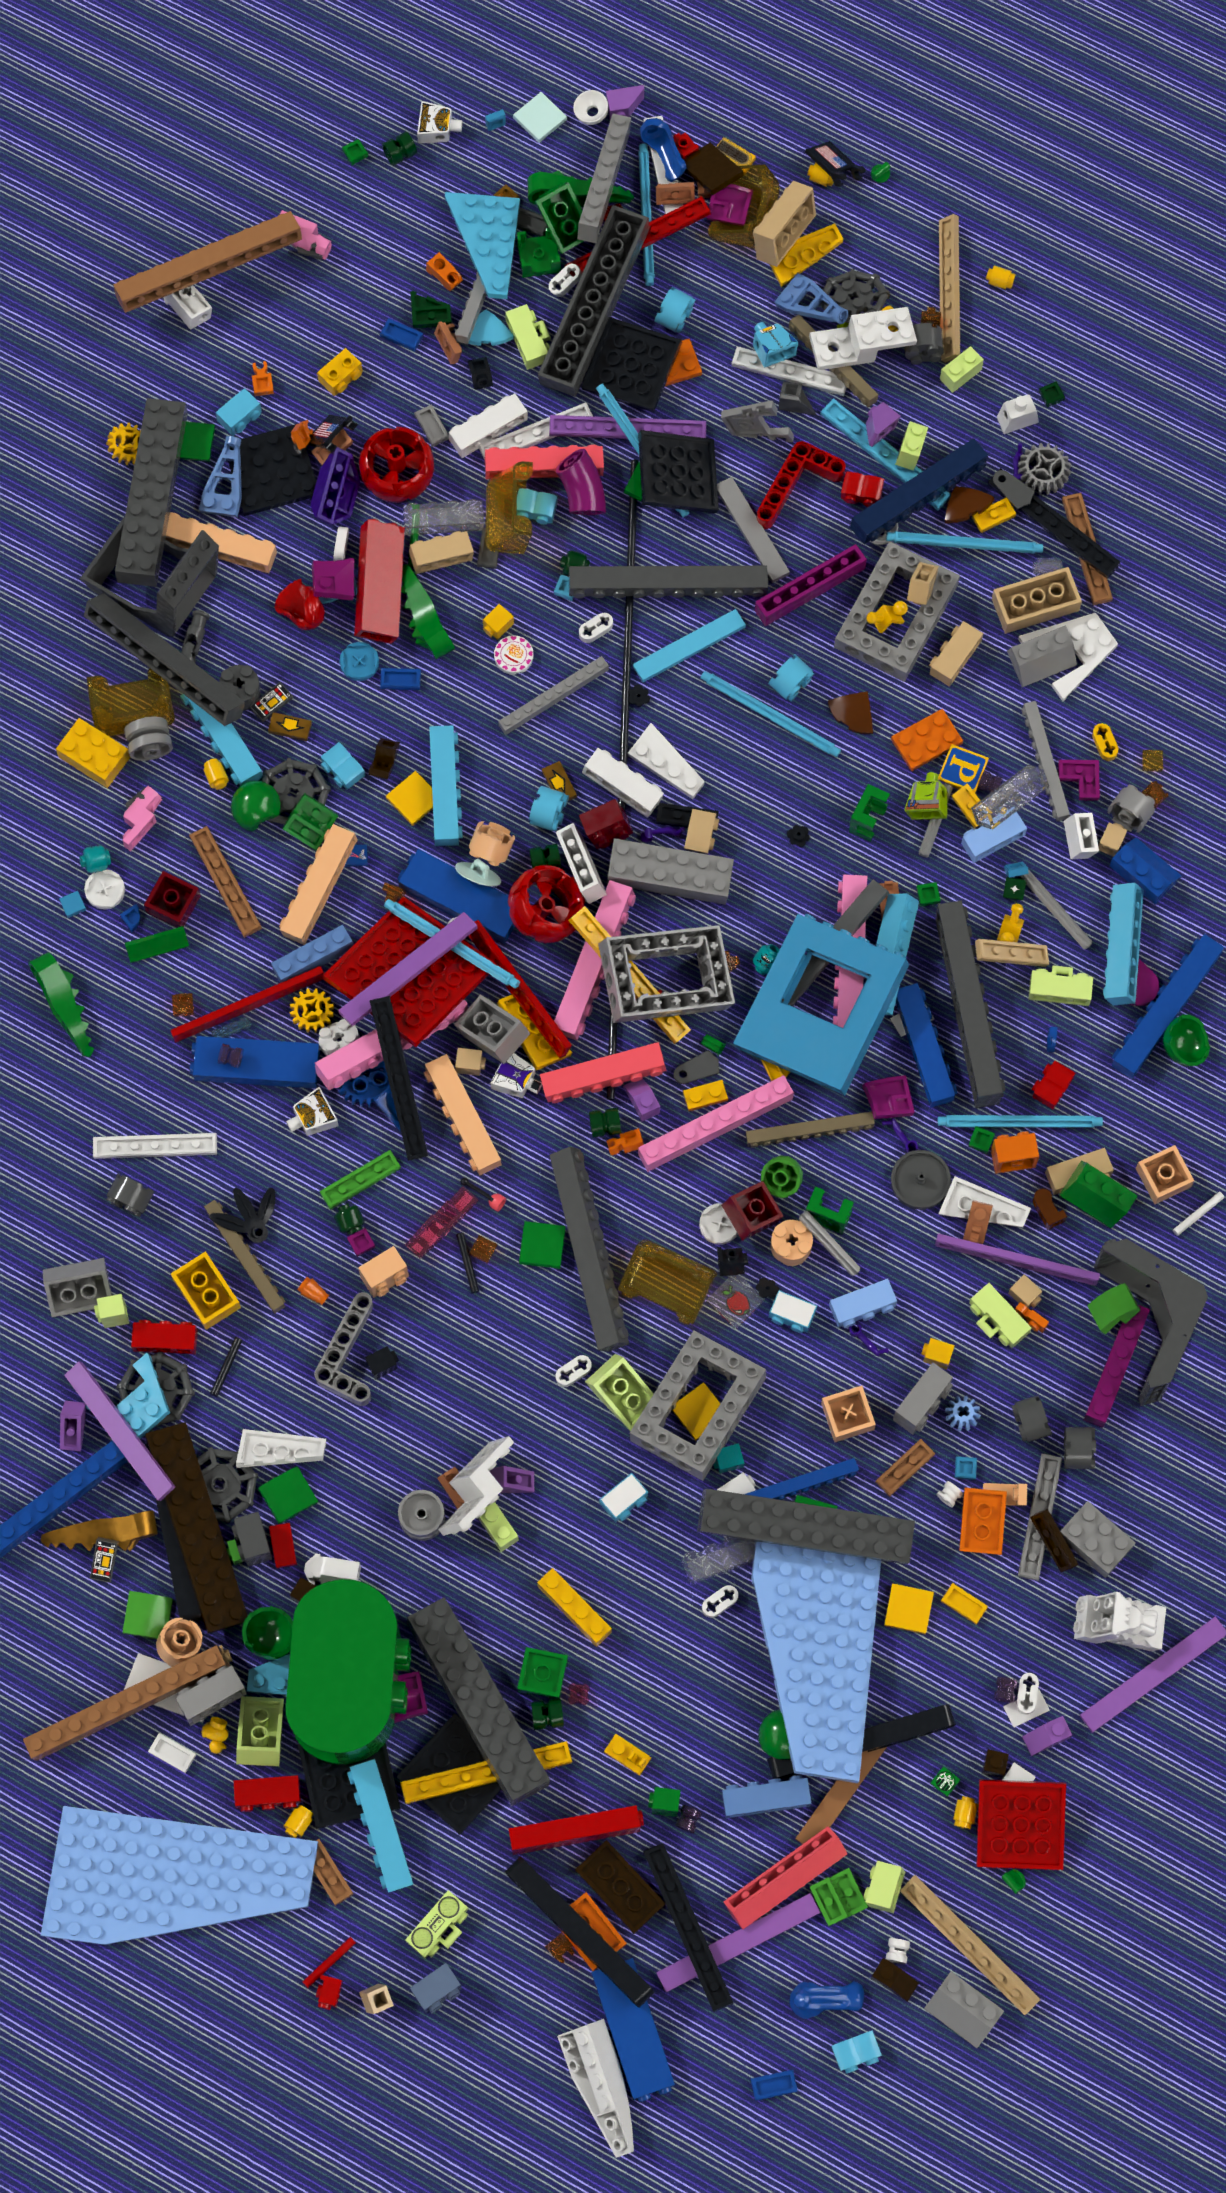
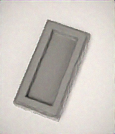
[414,404,449,447]

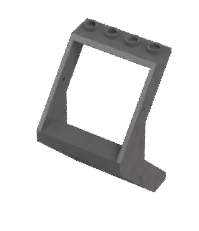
[80,517,219,637]
[1094,1239,1208,1406]

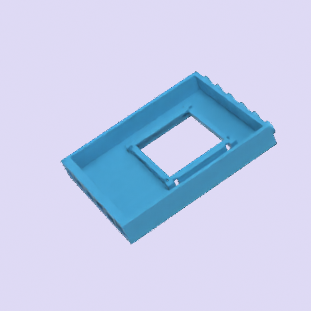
[733,914,910,1096]

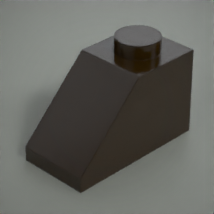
[870,1958,919,2002]

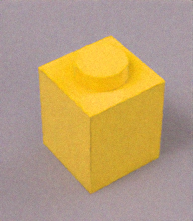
[483,604,514,640]
[921,1338,955,1369]

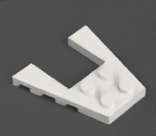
[1018,613,1118,702]

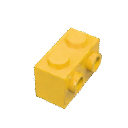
[317,348,363,396]

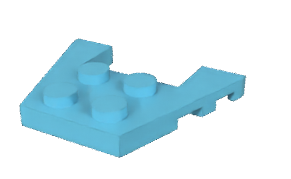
[86,1353,170,1439]

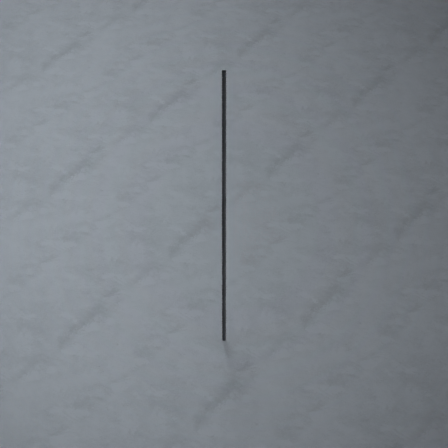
[607,460,639,1100]

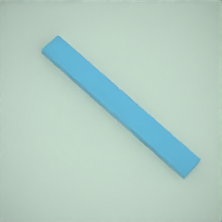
[820,398,951,511]

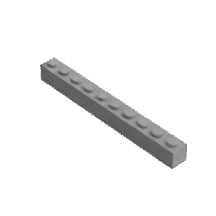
[455,272,486,344]
[498,656,609,735]
[1021,701,1070,821]

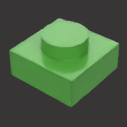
[226,1539,243,1565]

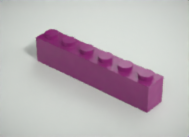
[755,544,867,626]
[1084,1305,1150,1428]

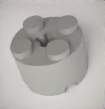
[1107,785,1155,833]

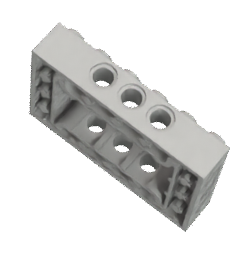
[834,541,960,682]
[598,925,735,1023]
[630,1330,766,1481]

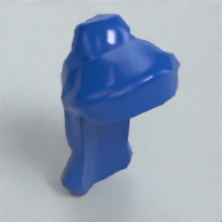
[640,118,687,182]
[789,1981,865,2019]

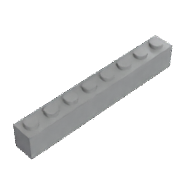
[577,114,631,243]

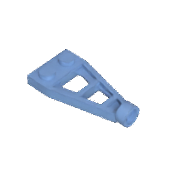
[774,273,848,324]
[199,436,242,518]

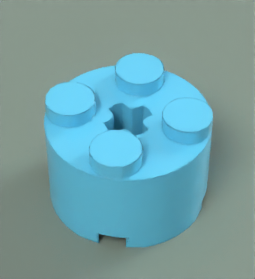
[654,287,696,334]
[768,654,814,702]
[529,786,569,831]

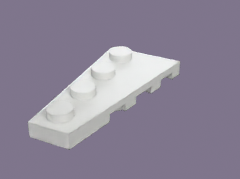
[628,723,705,799]
[938,1176,1031,1228]
[236,1429,326,1468]

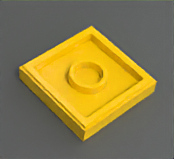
[386,771,433,826]
[672,1382,720,1441]
[884,1583,934,1634]

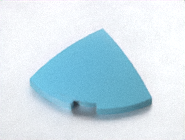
[468,309,514,346]

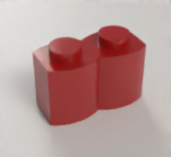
[841,472,884,507]
[1031,1060,1076,1110]

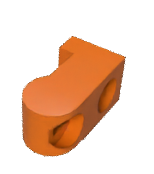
[426,252,463,291]

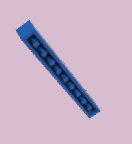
[745,1458,859,1500]

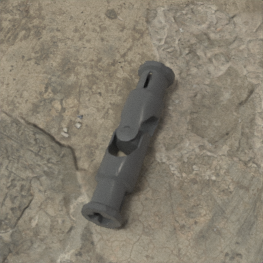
[181,610,210,663]

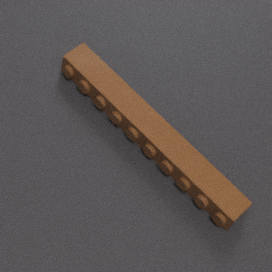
[113,211,302,313]
[23,1645,230,1761]

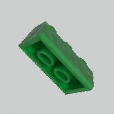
[535,183,584,254]
[1059,1160,1138,1228]

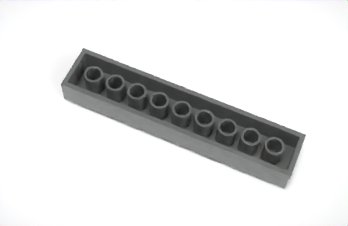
[538,205,650,397]
[115,398,188,587]
[935,900,1005,1108]
[697,1489,915,1564]
[407,1597,550,1807]

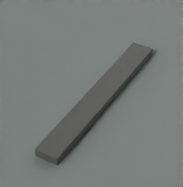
[782,879,889,1006]

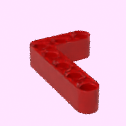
[757,441,846,529]

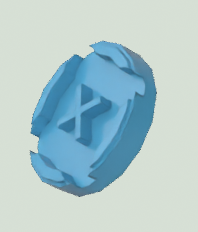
[339,642,379,681]

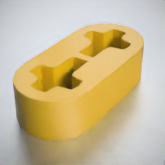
[1092,723,1119,761]

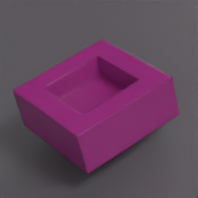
[347,1228,375,1257]

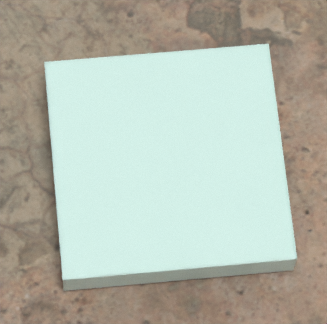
[513,92,567,143]

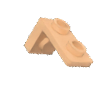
[983,1483,1027,1506]

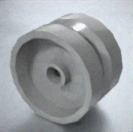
[124,717,173,761]
[398,1490,445,1541]

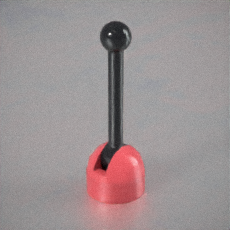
[460,1178,506,1212]

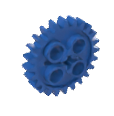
[336,1061,390,1108]

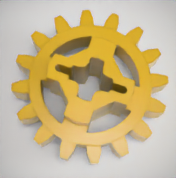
[106,423,141,465]
[290,988,334,1033]

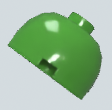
[761,1155,803,1198]

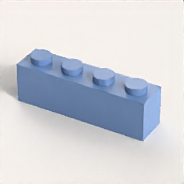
[271,925,353,983]
[722,1775,811,1818]

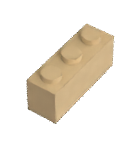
[409,531,474,574]
[929,621,983,687]
[1045,1148,1114,1195]

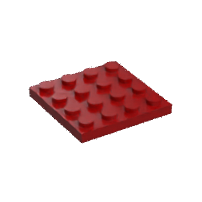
[976,1779,1066,1870]

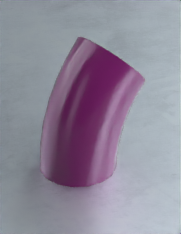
[556,449,606,515]

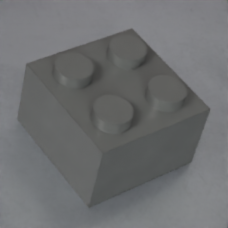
[232,1512,273,1567]

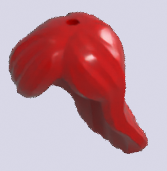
[275,579,325,630]

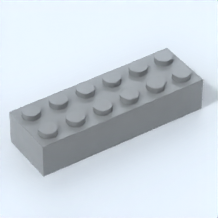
[606,838,734,905]

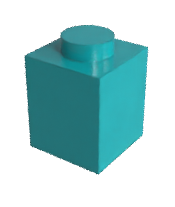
[713,1443,745,1474]

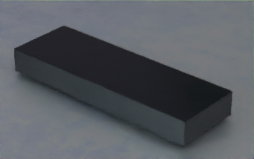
[656,803,719,832]

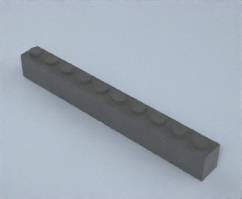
[568,565,768,598]
[84,593,245,726]
[549,1147,629,1352]

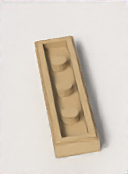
[975,939,1049,967]

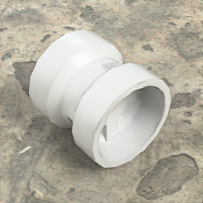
[886,1938,910,1964]

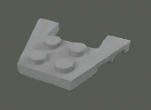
[721,401,794,442]

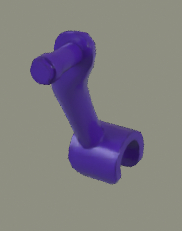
[1013,443,1024,483]
[640,827,685,842]
[882,1118,918,1153]
[849,1324,889,1357]

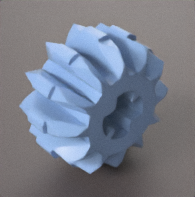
[945,1396,981,1431]

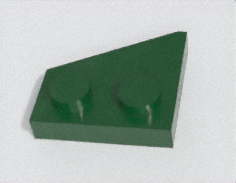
[410,291,452,328]

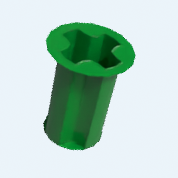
[701,1034,726,1056]

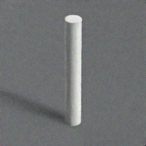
[1173,1192,1225,1236]

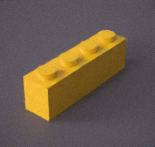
[537,1568,612,1647]

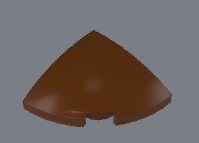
[945,486,994,523]
[828,691,873,734]

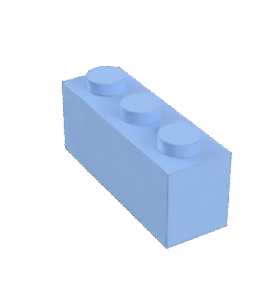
[961,809,1027,863]
[829,1279,897,1328]

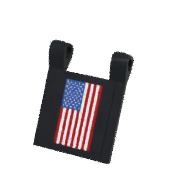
[805,141,866,187]
[308,415,358,453]

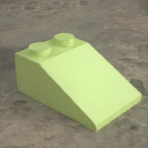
[585,1354,654,1431]
[236,1696,284,1766]

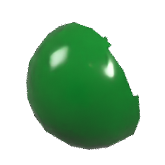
[231,781,281,832]
[1163,1015,1210,1066]
[242,1606,293,1660]
[758,1709,791,1759]

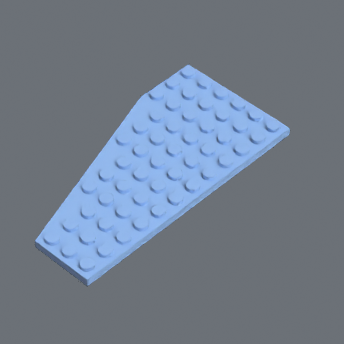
[751,1541,881,1783]
[41,1806,318,1945]

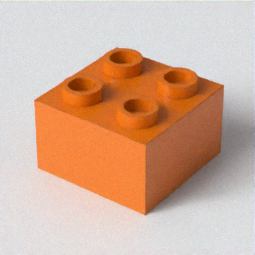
[991,1131,1039,1174]

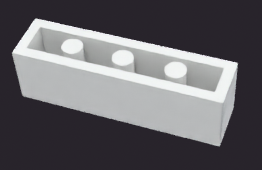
[449,393,528,458]
[582,748,664,818]
[556,823,607,904]

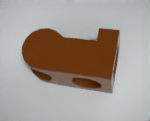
[1033,1188,1067,1231]

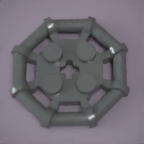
[820,269,890,323]
[262,758,331,825]
[116,1351,195,1426]
[197,1447,259,1523]

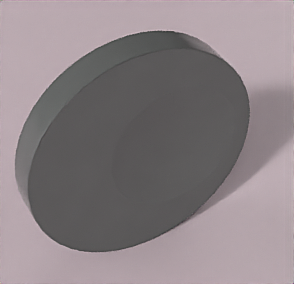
[891,1150,951,1210]

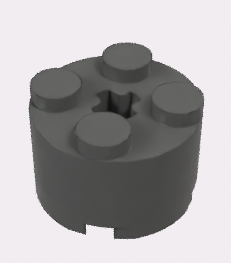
[904,323,944,365]
[219,665,261,711]
[106,1173,154,1217]
[1012,1395,1052,1442]
[1064,1427,1096,1469]

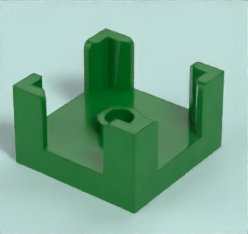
[517,228,561,278]
[849,784,890,842]
[806,1186,854,1235]
[517,1647,568,1700]

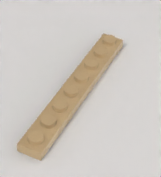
[939,214,960,363]
[900,1875,1041,2015]

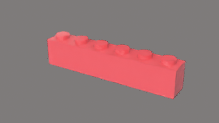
[484,445,604,479]
[540,1042,667,1103]
[723,1826,848,1930]

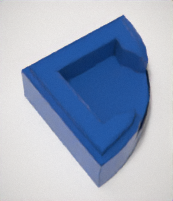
[120,904,141,932]
[1046,1026,1058,1053]

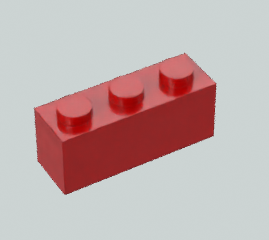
[131,1320,198,1354]
[233,1775,301,1812]

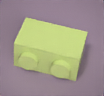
[940,346,984,393]
[895,421,928,471]
[94,1294,129,1328]
[478,1502,519,1552]
[864,1861,905,1914]

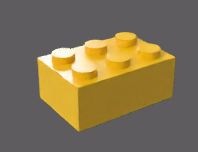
[56,718,131,788]
[171,1251,241,1330]

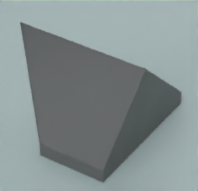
[779,382,817,416]

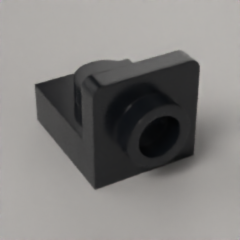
[468,357,493,390]

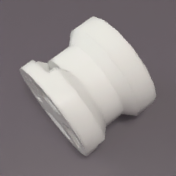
[936,1481,963,1508]

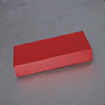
[269,1523,297,1569]

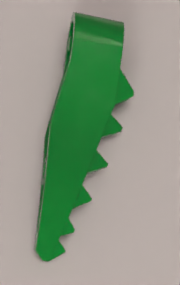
[527,171,634,208]
[401,564,455,659]
[28,952,94,1058]

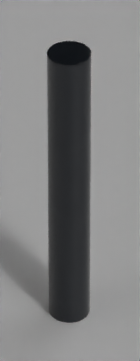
[456,1232,479,1294]
[210,1337,243,1397]

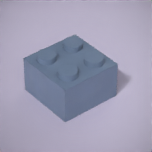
[410,1963,462,2014]

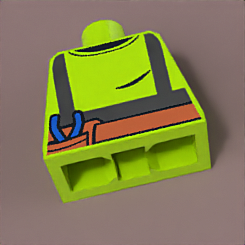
[904,772,947,820]

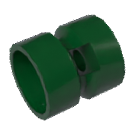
[382,131,417,166]
[529,844,561,868]
[589,1108,621,1138]
[531,1699,564,1730]

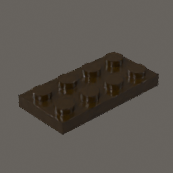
[575,1840,666,1934]

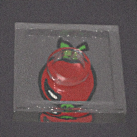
[706,1275,765,1330]

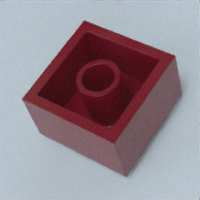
[579,799,633,849]
[144,871,201,928]
[721,1181,783,1241]

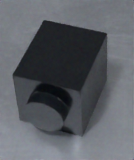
[365,1346,399,1380]

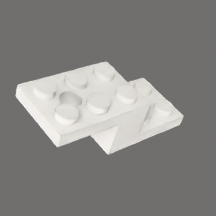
[809,307,917,370]
[438,1436,514,1536]

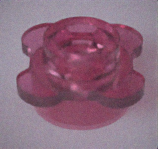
[568,1683,590,1705]

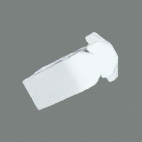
[163,285,212,330]
[304,1554,361,1585]

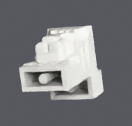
[1073,1592,1166,1651]

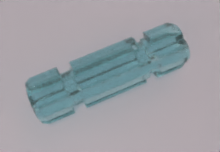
[212,1016,251,1038]

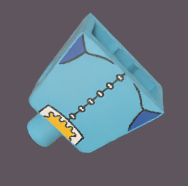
[753,322,798,368]

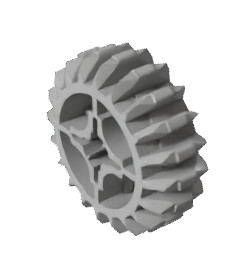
[1018,443,1071,495]

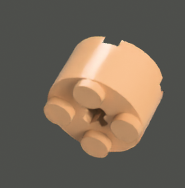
[469,821,515,866]
[771,1220,813,1266]
[156,1618,203,1667]

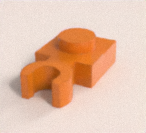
[252,361,274,396]
[291,420,313,450]
[606,1128,644,1155]
[1015,1302,1049,1333]

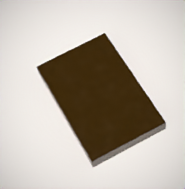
[683,142,744,195]

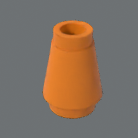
[297,1277,329,1305]

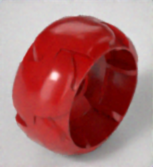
[359,426,434,503]
[508,865,585,943]

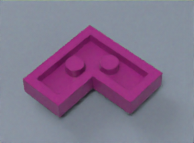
[1058,760,1100,801]

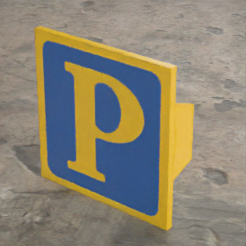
[938,744,989,792]

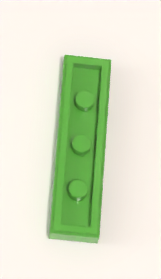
[319,1150,401,1210]

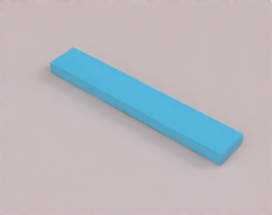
[633,609,746,682]

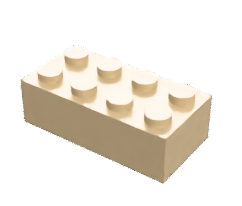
[753,181,816,267]
[992,567,1082,634]

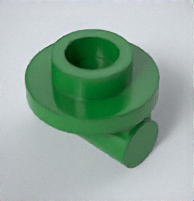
[871,162,891,183]
[1001,1869,1026,1894]

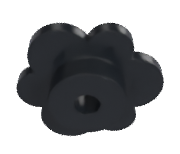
[628,684,650,707]
[787,825,810,847]
[756,1278,780,1299]

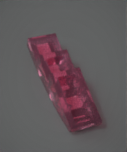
[405,1186,479,1259]

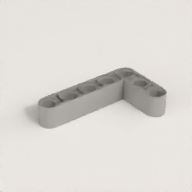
[314,1292,373,1406]

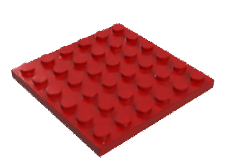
[323,896,496,1047]

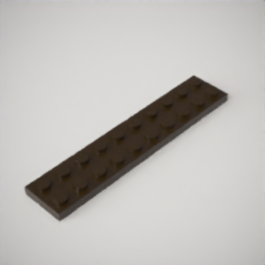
[145,1422,248,1634]

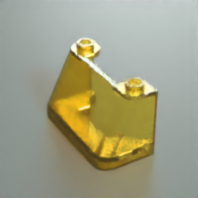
[708,164,780,249]
[485,461,533,554]
[87,668,175,736]
[618,1239,718,1325]

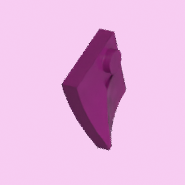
[707,184,753,227]
[312,558,354,601]
[862,1075,915,1119]
[394,1671,428,1723]

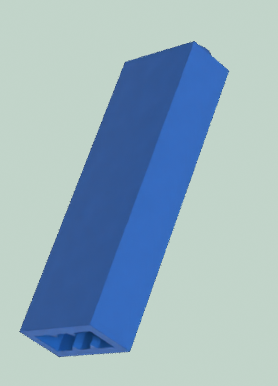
[397,848,515,944]
[190,1036,320,1089]
[591,1958,675,2103]

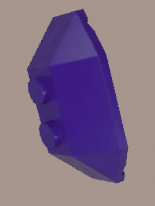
[310,447,360,526]

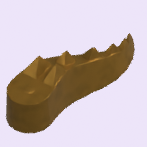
[41,1510,158,1551]

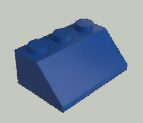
[1109,837,1182,905]

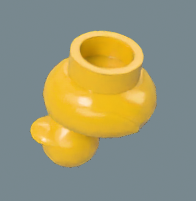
[201,1717,229,1754]

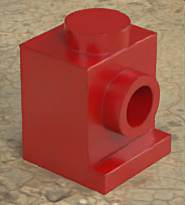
[673,132,699,159]
[316,1975,343,2010]

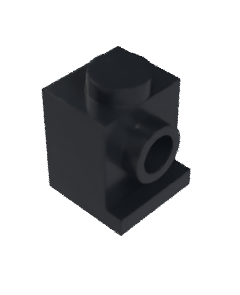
[717,1247,748,1276]

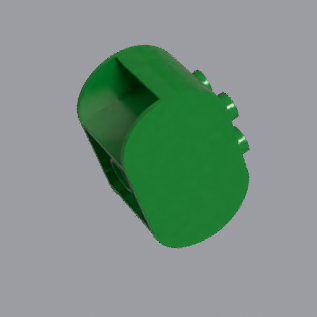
[286,1579,411,1764]

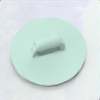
[455,859,501,886]

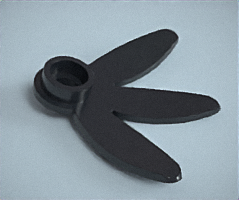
[209,1188,276,1243]

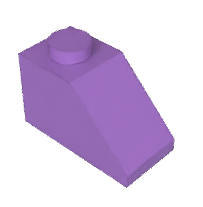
[606,85,644,120]
[866,402,901,447]
[623,1079,660,1122]
[60,1401,86,1451]
[489,1466,534,1493]
[1022,1716,1072,1756]

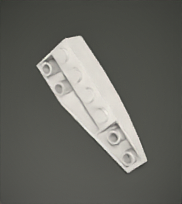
[557,2019,634,2158]

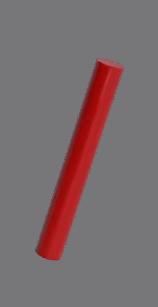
[302,1937,356,1988]

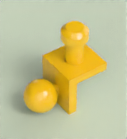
[866,601,908,633]
[997,903,1024,942]

